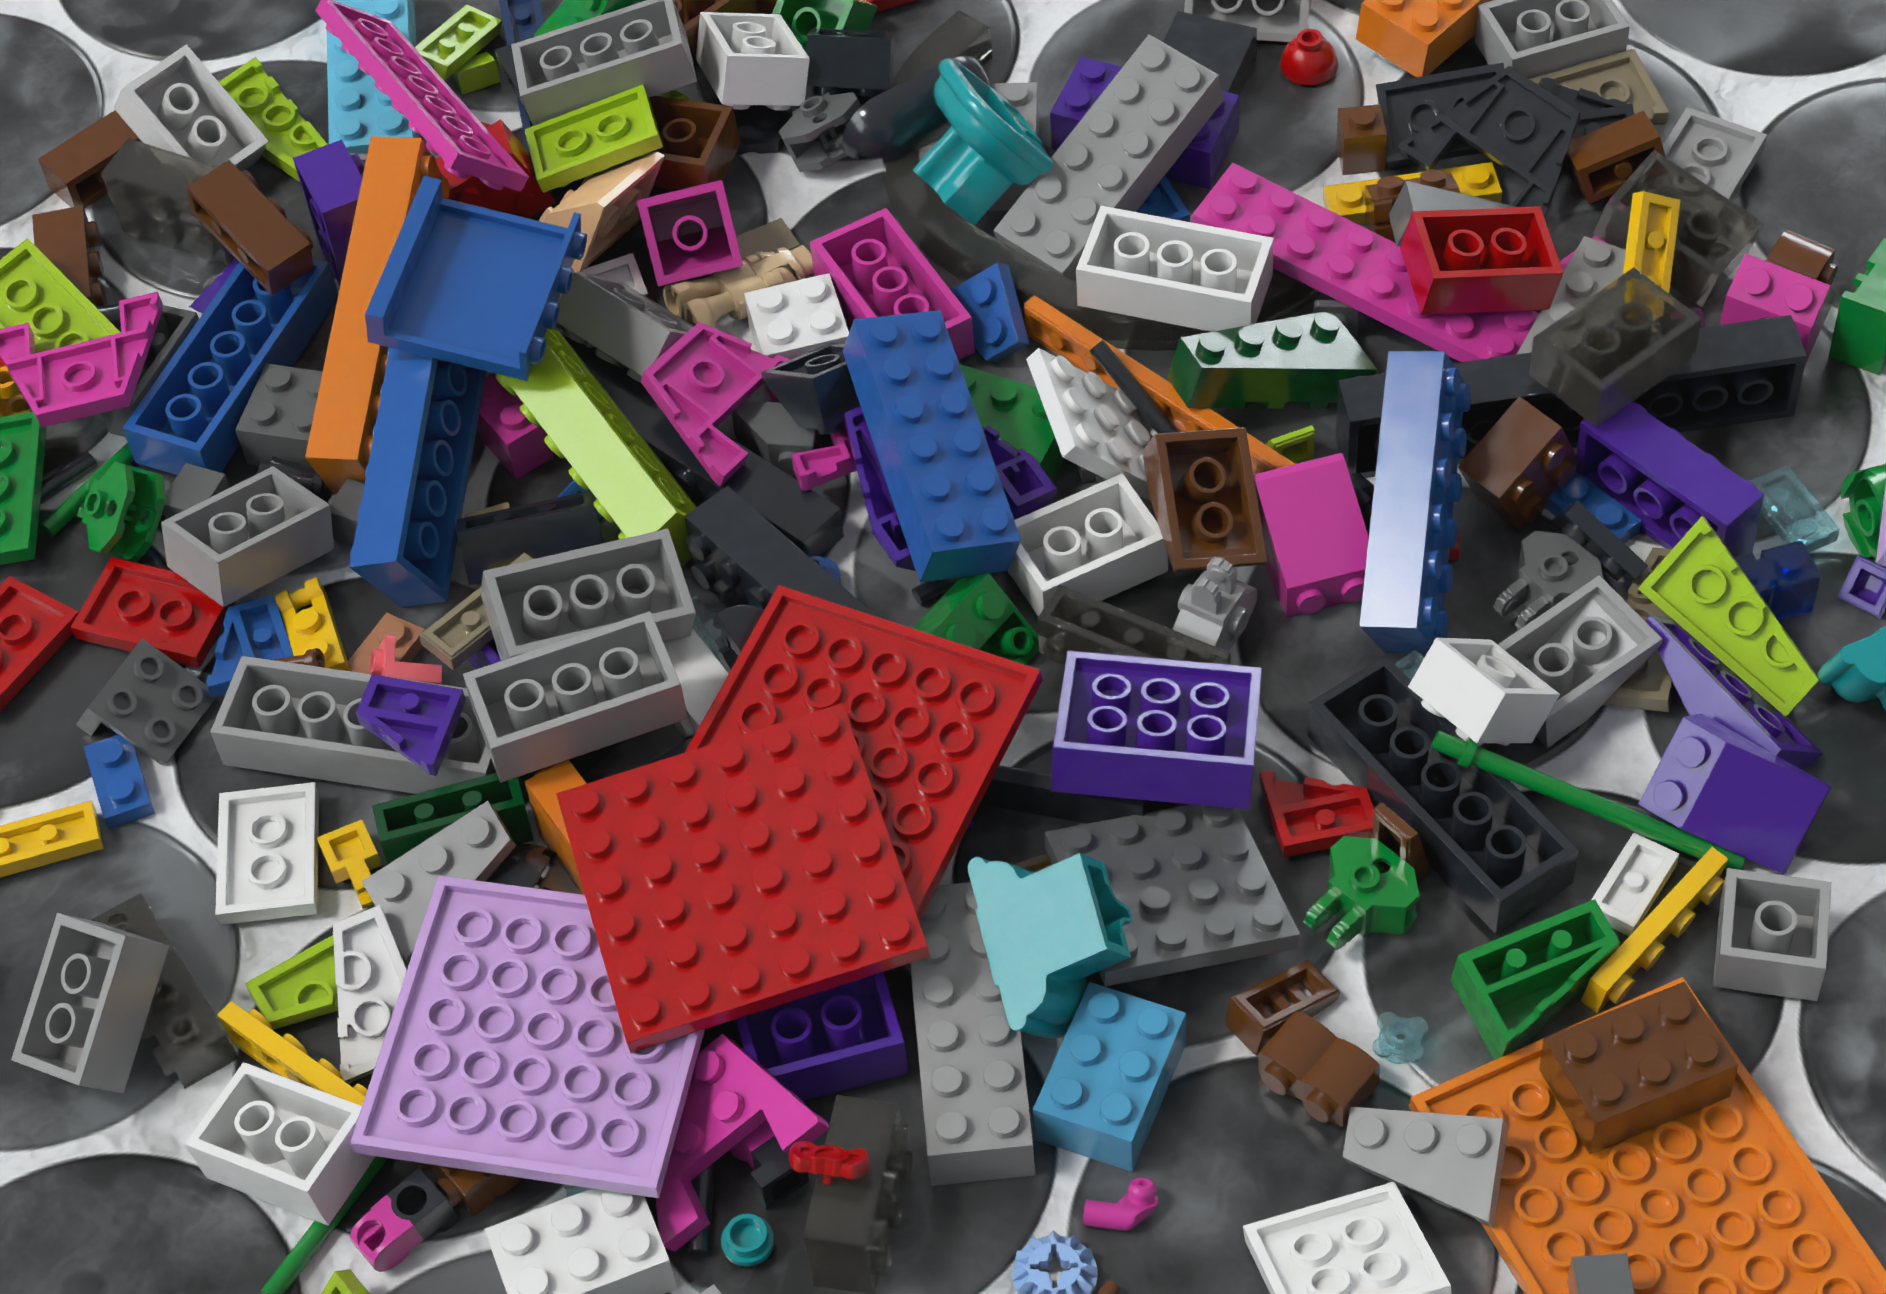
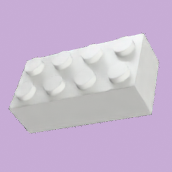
[1076,206,1274,332]

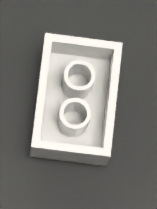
[696,12,810,111]
[114,44,269,195]
[1007,473,1168,626]
[185,1062,376,1226]
[484,1188,677,1294]

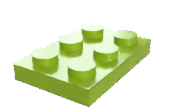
[524,84,663,193]

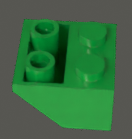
[913,573,1044,665]

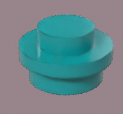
[721,1214,774,1267]

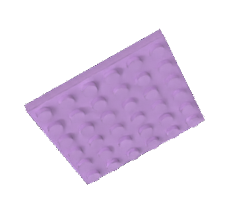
[350,875,705,1198]

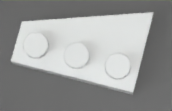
[333,905,407,1084]

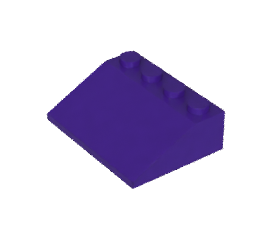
[1051,651,1262,810]

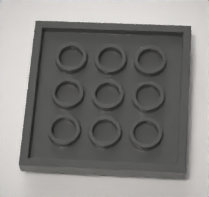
[1044,804,1300,987]

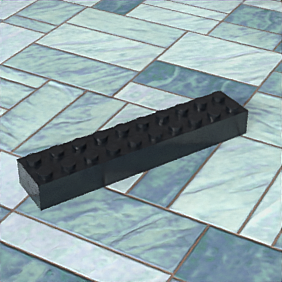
[1336,315,1807,478]

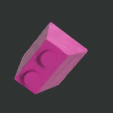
[637,180,743,287]
[1253,453,1369,617]

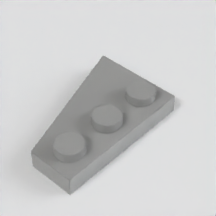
[362,801,516,963]

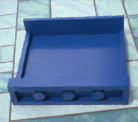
[365,176,587,381]

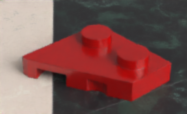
[1259,770,1374,858]

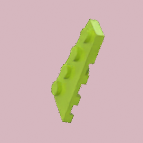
[219,57,328,182]
[1638,516,1819,717]
[245,935,409,1030]

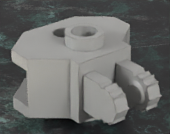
[1169,557,1257,664]

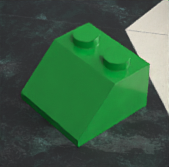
[772,0,878,52]

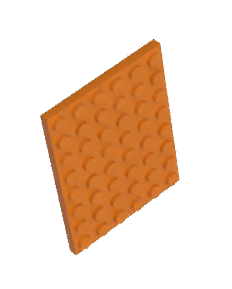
[1409,977,1886,1294]

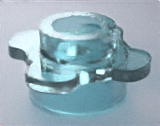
[1373,1012,1428,1064]

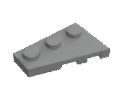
[1343,1107,1509,1228]

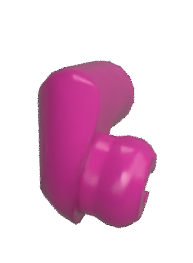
[1083,1178,1158,1231]

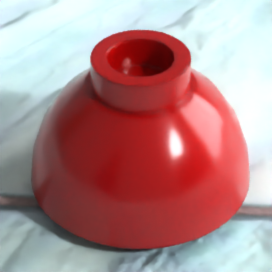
[1280,29,1338,86]

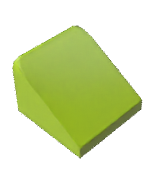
[452,52,500,95]
[1265,425,1315,464]

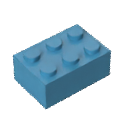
[1033,982,1186,1172]

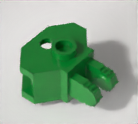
[77,462,166,562]
[1303,836,1420,950]

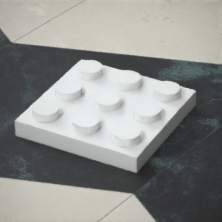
[1026,348,1150,501]
[1243,1182,1452,1294]

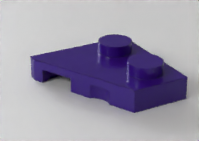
[356,674,466,776]

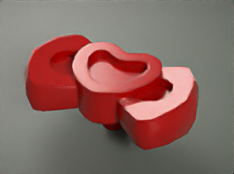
[789,1141,870,1185]

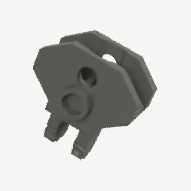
[779,92,861,172]
[1493,531,1603,630]

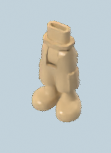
[663,245,814,329]

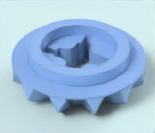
[1012,1230,1098,1294]

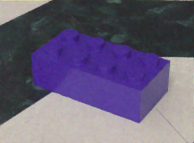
[1050,56,1239,189]
[1576,392,1764,565]

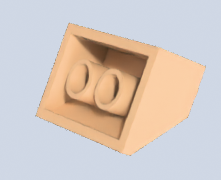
[539,151,665,272]

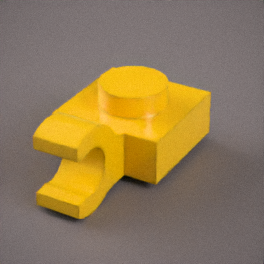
[317,819,382,909]

